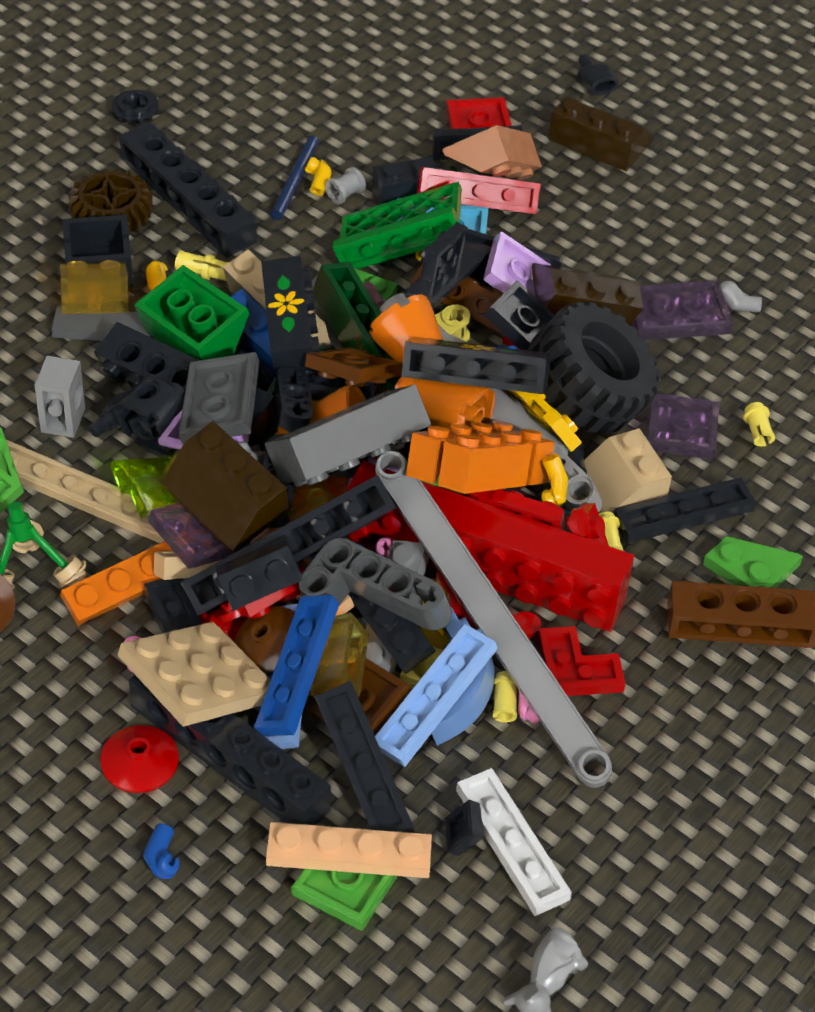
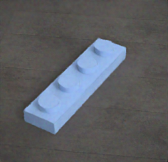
[375,624,498,767]

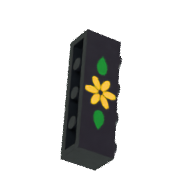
[261,255,321,377]
[402,337,551,394]

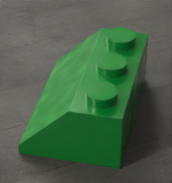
[134,265,249,361]

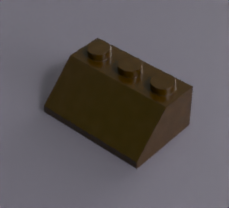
[548,97,654,172]
[531,263,644,326]
[161,421,289,554]

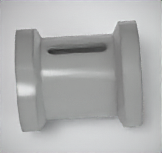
[325,167,366,205]

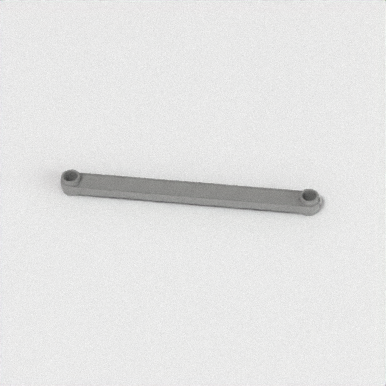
[376,451,612,788]

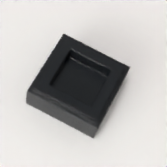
[445,799,484,856]

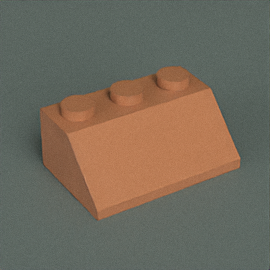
[443,125,542,181]

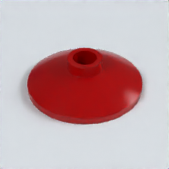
[100,725,179,793]

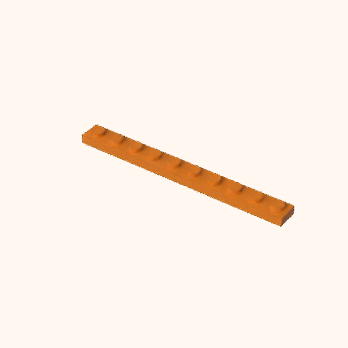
[60,456,378,626]

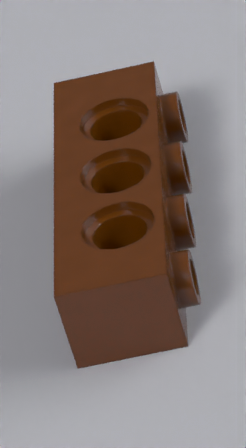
[667,581,815,648]

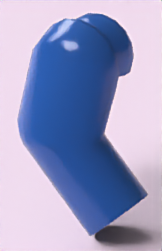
[143,823,180,879]

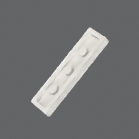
[456,768,572,916]

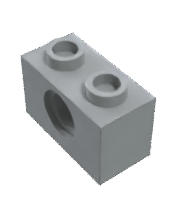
[35,356,85,438]

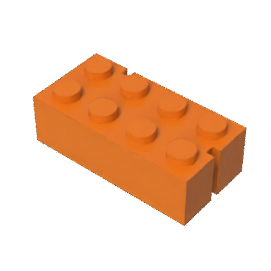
[406,421,555,494]

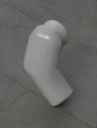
[718,281,762,312]

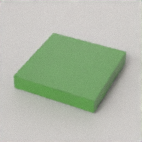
[291,869,398,931]

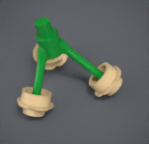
[0,502,87,589]

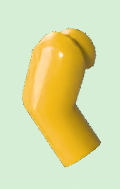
[305,157,332,196]
[145,261,168,291]
[541,454,568,508]

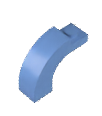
[431,607,495,746]

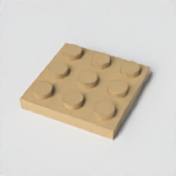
[118,622,271,727]

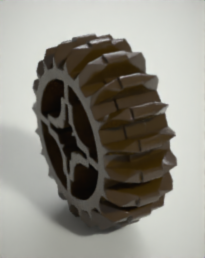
[68,169,153,235]

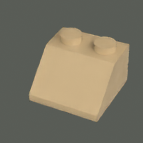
[584,428,672,513]

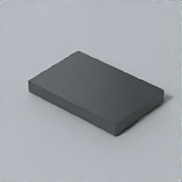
[179,352,259,444]

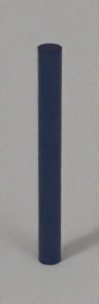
[271,136,319,220]

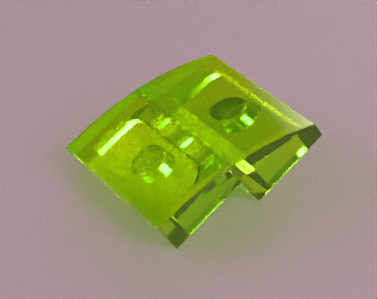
[109,457,190,518]

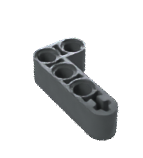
[299,538,452,630]

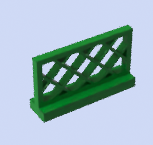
[332,181,462,269]

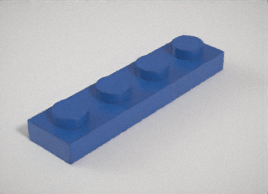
[254,595,340,736]

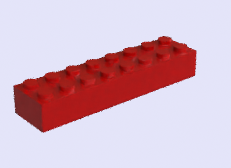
[346,461,635,632]

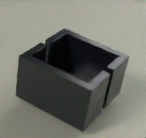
[62,215,133,291]

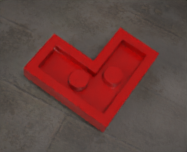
[538,626,626,696]

